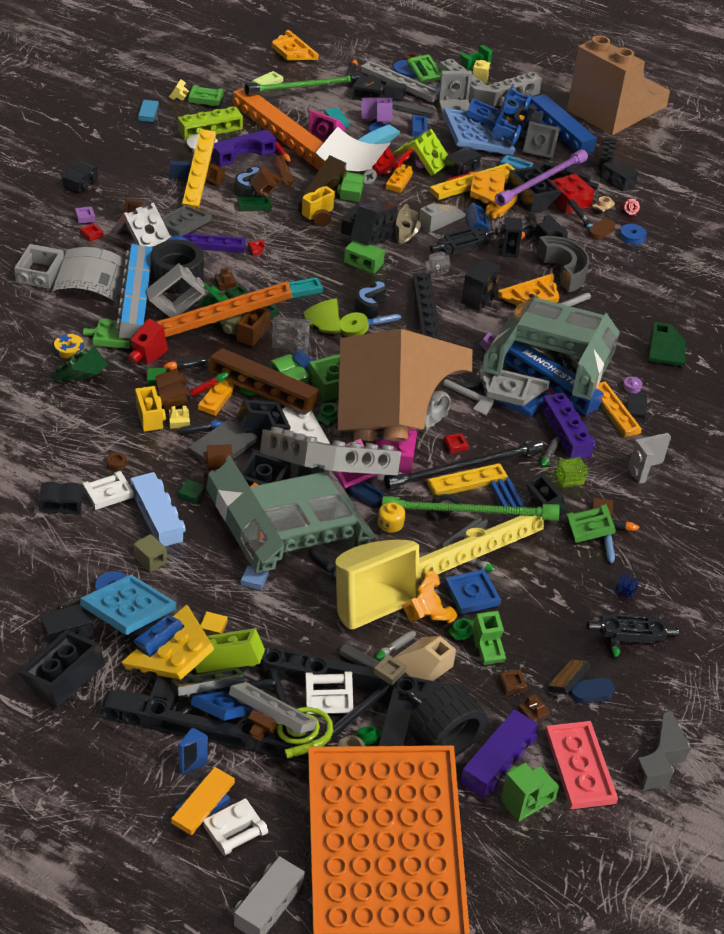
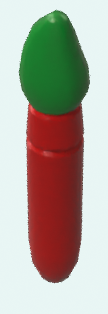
[190,372,229,397]

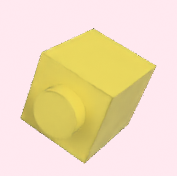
[473,60,490,85]

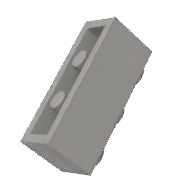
[233,856,305,934]

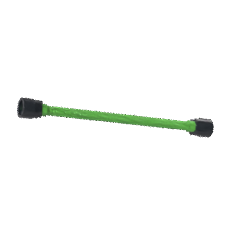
[244,72,362,96]

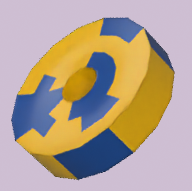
[54,334,84,359]

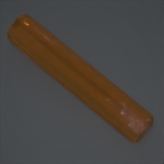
[275,155,294,187]

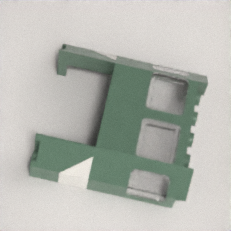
[482,295,620,400]
[206,455,376,573]

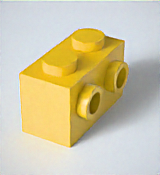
[135,386,166,431]

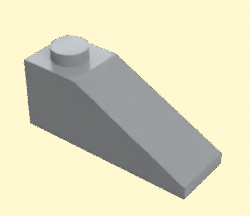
[419,203,466,233]

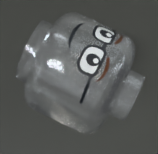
[425,252,451,276]

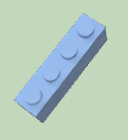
[131,472,186,546]

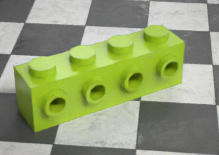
[178,107,243,140]

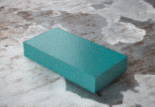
[324,107,350,128]
[289,277,323,298]

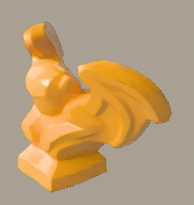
[403,572,457,623]

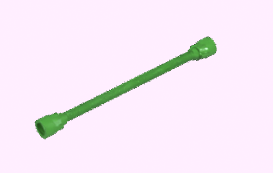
[382,496,560,521]

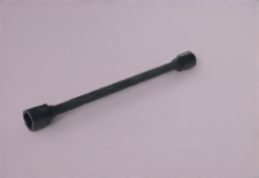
[384,438,543,490]

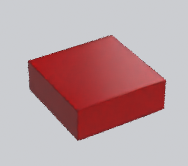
[80,223,104,242]
[443,433,469,454]

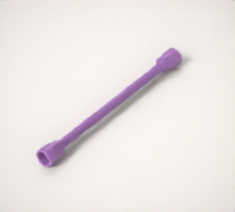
[495,149,588,206]

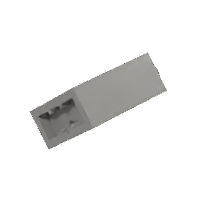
[14,244,64,289]
[146,264,205,317]

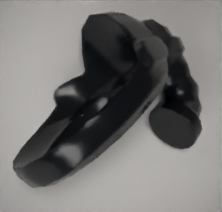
[554,351,571,369]
[427,494,461,519]

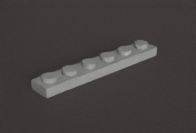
[361,61,439,103]

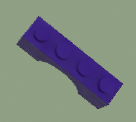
[211,130,276,167]

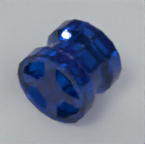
[615,572,640,598]

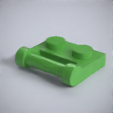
[406,54,441,84]
[189,85,224,106]
[567,504,616,543]

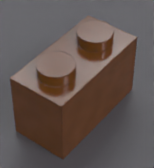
[237,307,271,346]

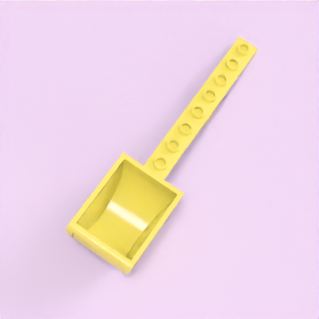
[335,514,544,629]

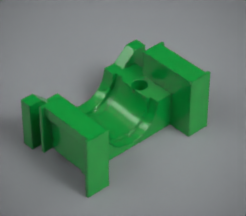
[459,45,493,71]

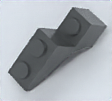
[634,711,690,791]

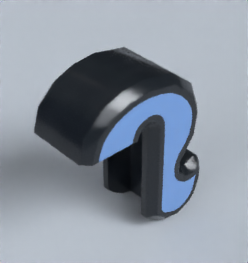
[234,167,260,197]
[355,281,387,318]

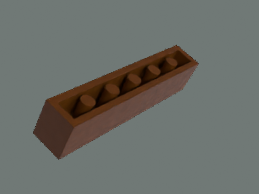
[208,348,320,415]

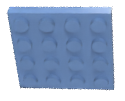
[442,108,515,155]

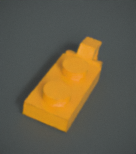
[198,380,234,416]

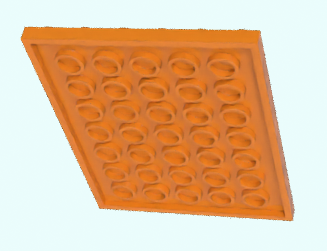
[308,746,470,934]

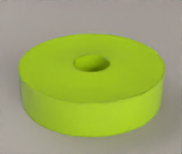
[340,312,369,337]

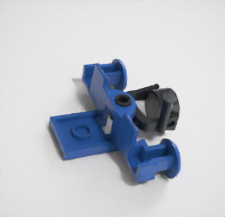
[466,84,544,146]

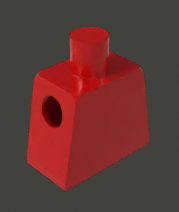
[128,319,168,365]

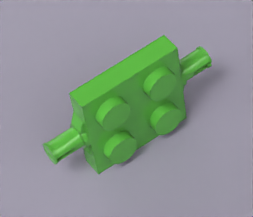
[83,319,131,349]

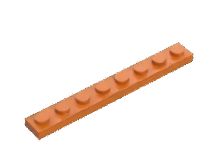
[157,281,293,337]

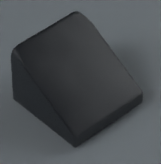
[626,393,647,417]

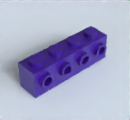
[541,392,595,460]

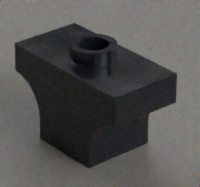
[536,215,568,240]

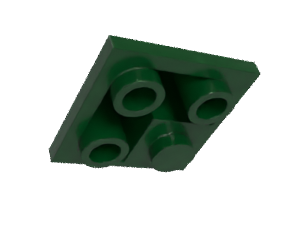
[649,322,685,366]
[52,346,108,380]

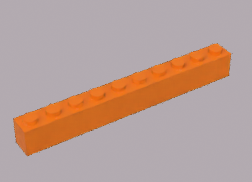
[232,88,325,170]

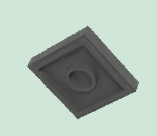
[522,121,560,159]

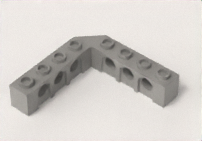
[439,59,542,107]
[260,427,401,475]

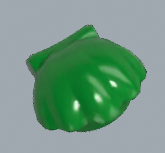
[316,402,338,426]
[449,617,474,640]
[356,726,382,746]

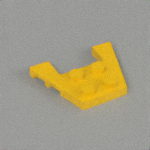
[122,605,214,680]

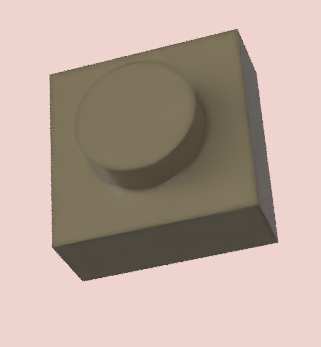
[374,655,406,685]

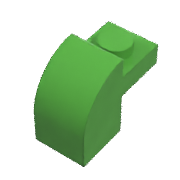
[473,611,506,665]

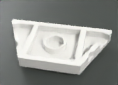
[282,407,330,444]

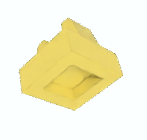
[169,80,189,101]
[169,406,190,429]

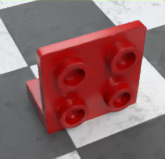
[372,147,413,176]

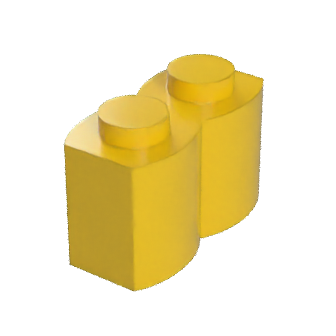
[302,186,335,220]

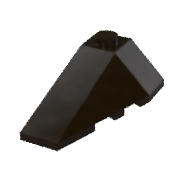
[298,155,348,212]

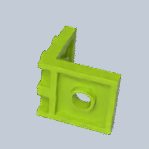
[392,128,448,176]

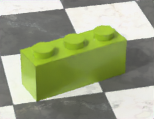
[195,628,265,673]

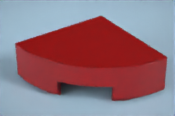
[248,240,265,257]

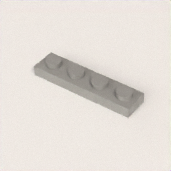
[229,682,317,734]

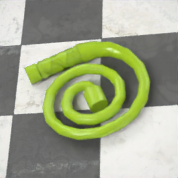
[277,707,333,759]

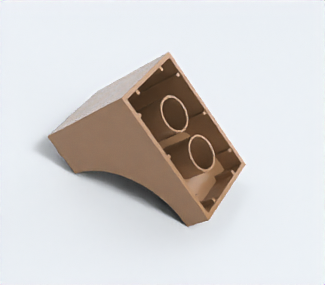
[567,36,670,135]
[338,329,472,444]

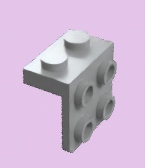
[628,433,671,484]

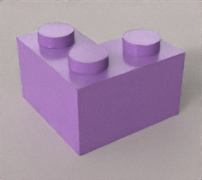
[362,98,392,124]

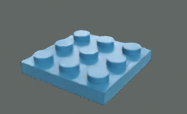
[80,575,176,635]

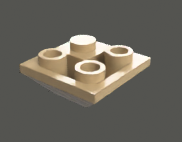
[393,636,456,681]

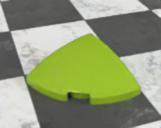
[304,298,341,334]

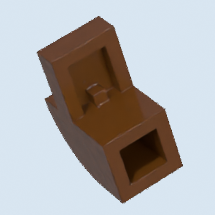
[251,167,282,197]

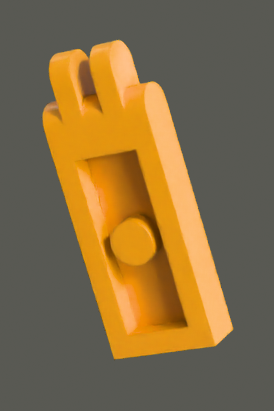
[386,164,413,193]
[485,190,518,219]

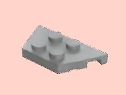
[479,365,550,406]

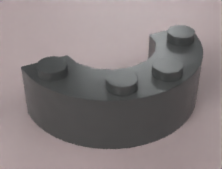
[537,236,589,292]

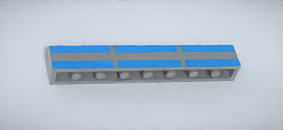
[116,244,152,339]

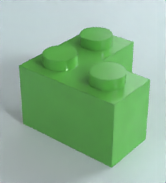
[501,762,559,822]

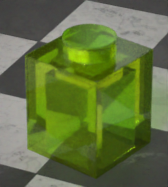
[555,457,588,488]

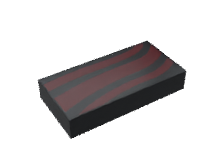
[547,659,591,694]

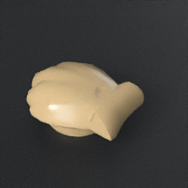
[592,196,615,212]

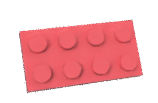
[545,721,618,809]

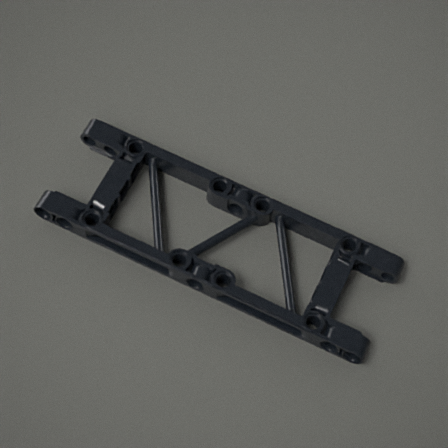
[99,622,448,764]

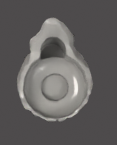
[425,391,451,430]

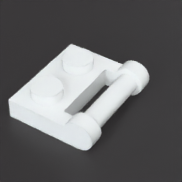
[81,471,134,510]
[305,671,353,714]
[203,798,268,856]

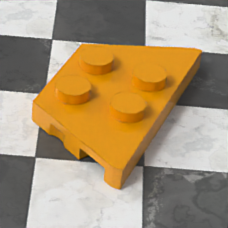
[272,30,319,60]
[470,169,506,209]
[497,274,559,306]

